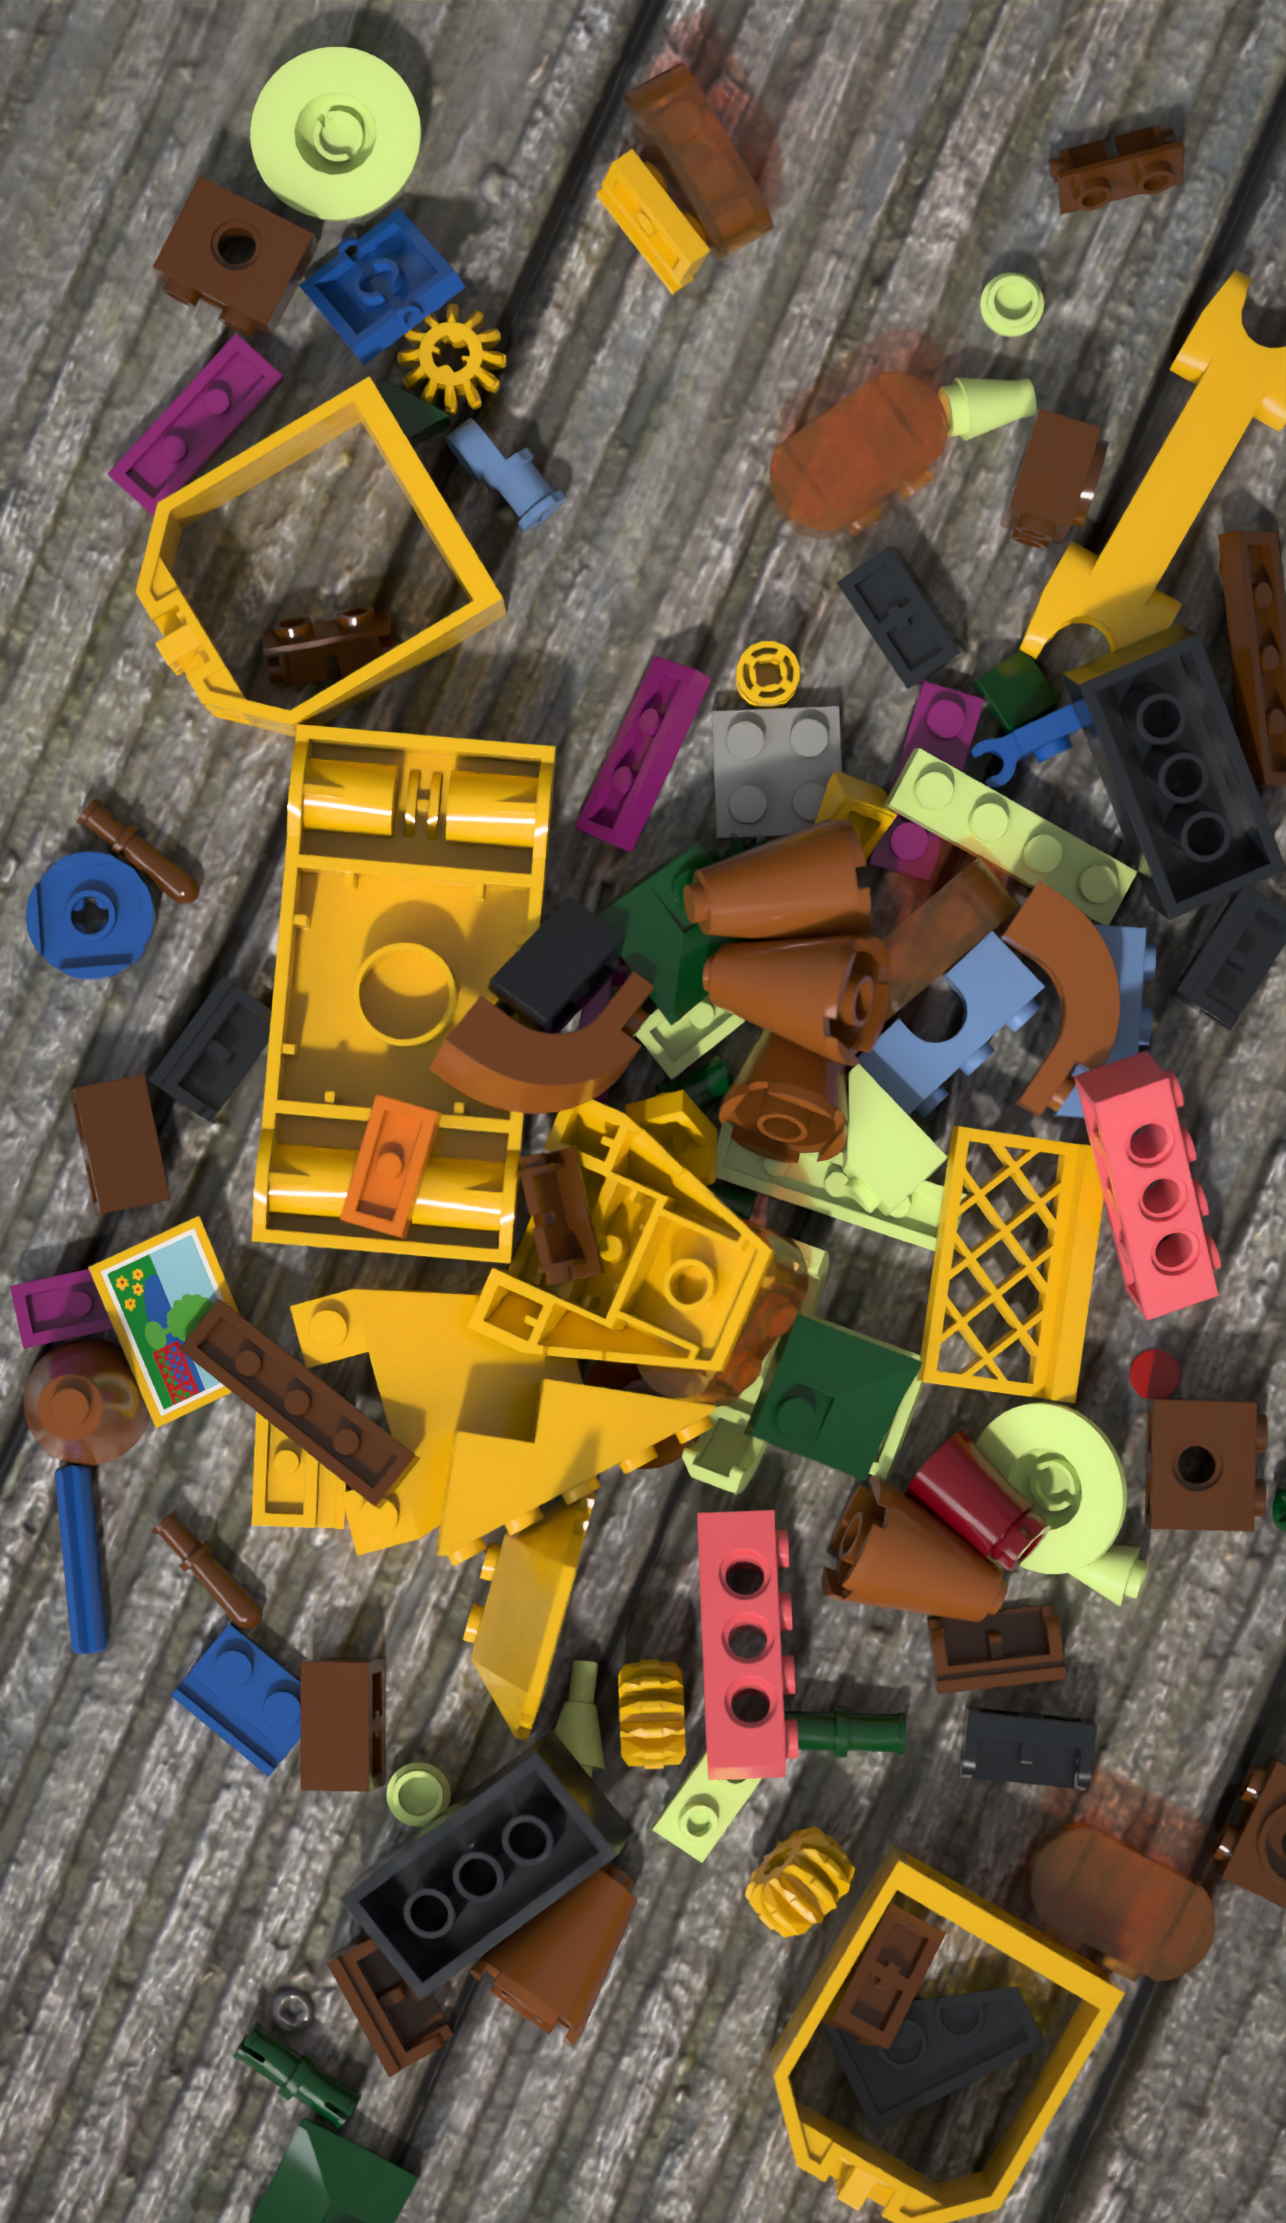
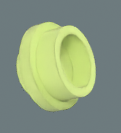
[980,272,1044,337]
[386,1762,451,1827]

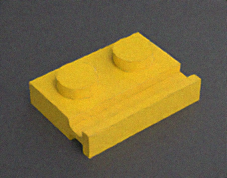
[596,149,710,295]
[251,1400,351,1529]

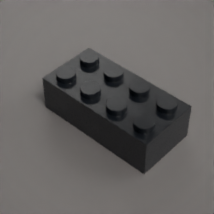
[1062,623,1286,920]
[341,1730,633,2000]

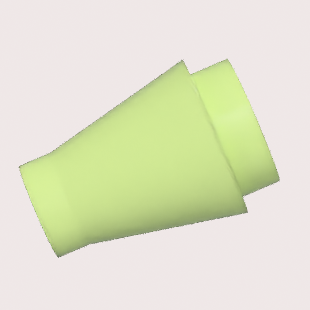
[938,378,1036,441]

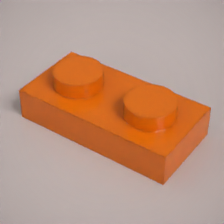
[339,1094,442,1239]

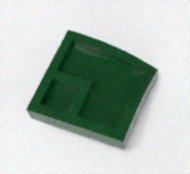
[593,840,764,1026]
[744,1313,922,1481]
[249,2117,420,2223]

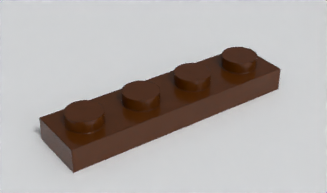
[1218,530,1286,788]
[179,1299,420,1509]

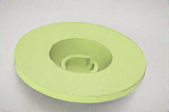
[250,47,422,221]
[976,1402,1127,1574]

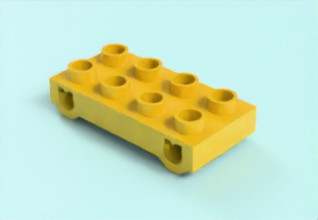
[251,724,557,1263]

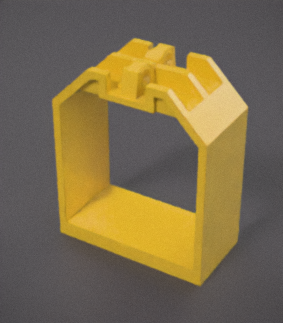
[135,376,507,737]
[770,1844,1125,2223]

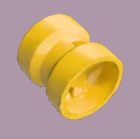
[736,641,800,709]

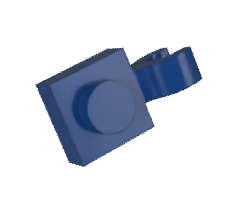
[969,704,1082,790]

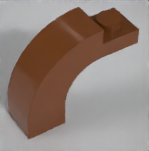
[1000,881,1120,1117]
[428,972,654,1113]

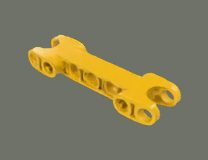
[1019,269,1286,659]

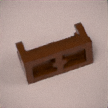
[70,1074,170,1216]
[927,1603,1067,1694]
[301,1657,386,1792]
[820,1902,946,2050]
[327,1934,454,2077]

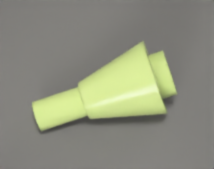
[1068,1544,1149,1607]
[554,1660,605,1779]

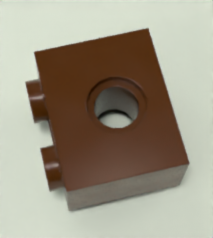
[153,176,318,337]
[1000,409,1109,549]
[1144,1397,1268,1532]
[1212,1754,1286,1909]

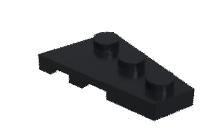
[820,1986,1046,2132]

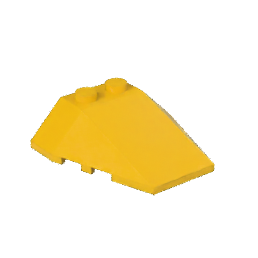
[467,1099,775,1372]
[463,1490,597,1742]

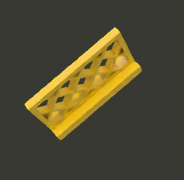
[917,1126,1104,1403]

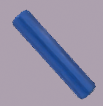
[55,1464,107,1654]

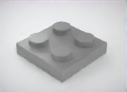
[712,706,842,840]

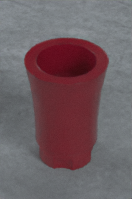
[905,1430,1051,1572]

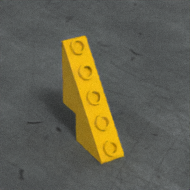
[435,1379,715,1566]

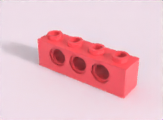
[1074,1051,1221,1321]
[697,1510,798,1780]

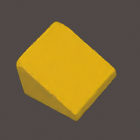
[815,771,897,861]

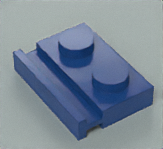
[170,1622,301,1777]

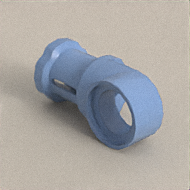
[444,418,568,533]

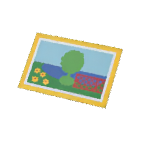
[88,1216,239,1428]

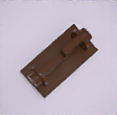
[1048,124,1183,215]
[263,606,395,687]
[516,1146,605,1286]

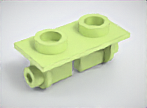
[651,1749,762,1863]

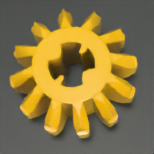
[397,304,506,415]
[618,1659,686,1769]
[745,1826,855,1938]

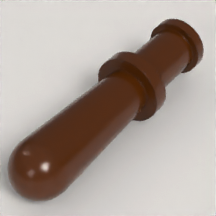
[77,797,200,905]
[151,1510,263,1630]

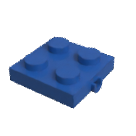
[299,208,465,365]

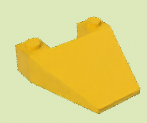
[290,1287,584,1556]

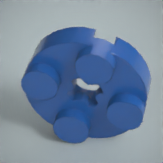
[26,852,156,980]

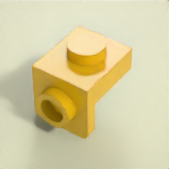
[625,1090,718,1186]

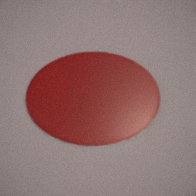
[1129,1350,1180,1399]

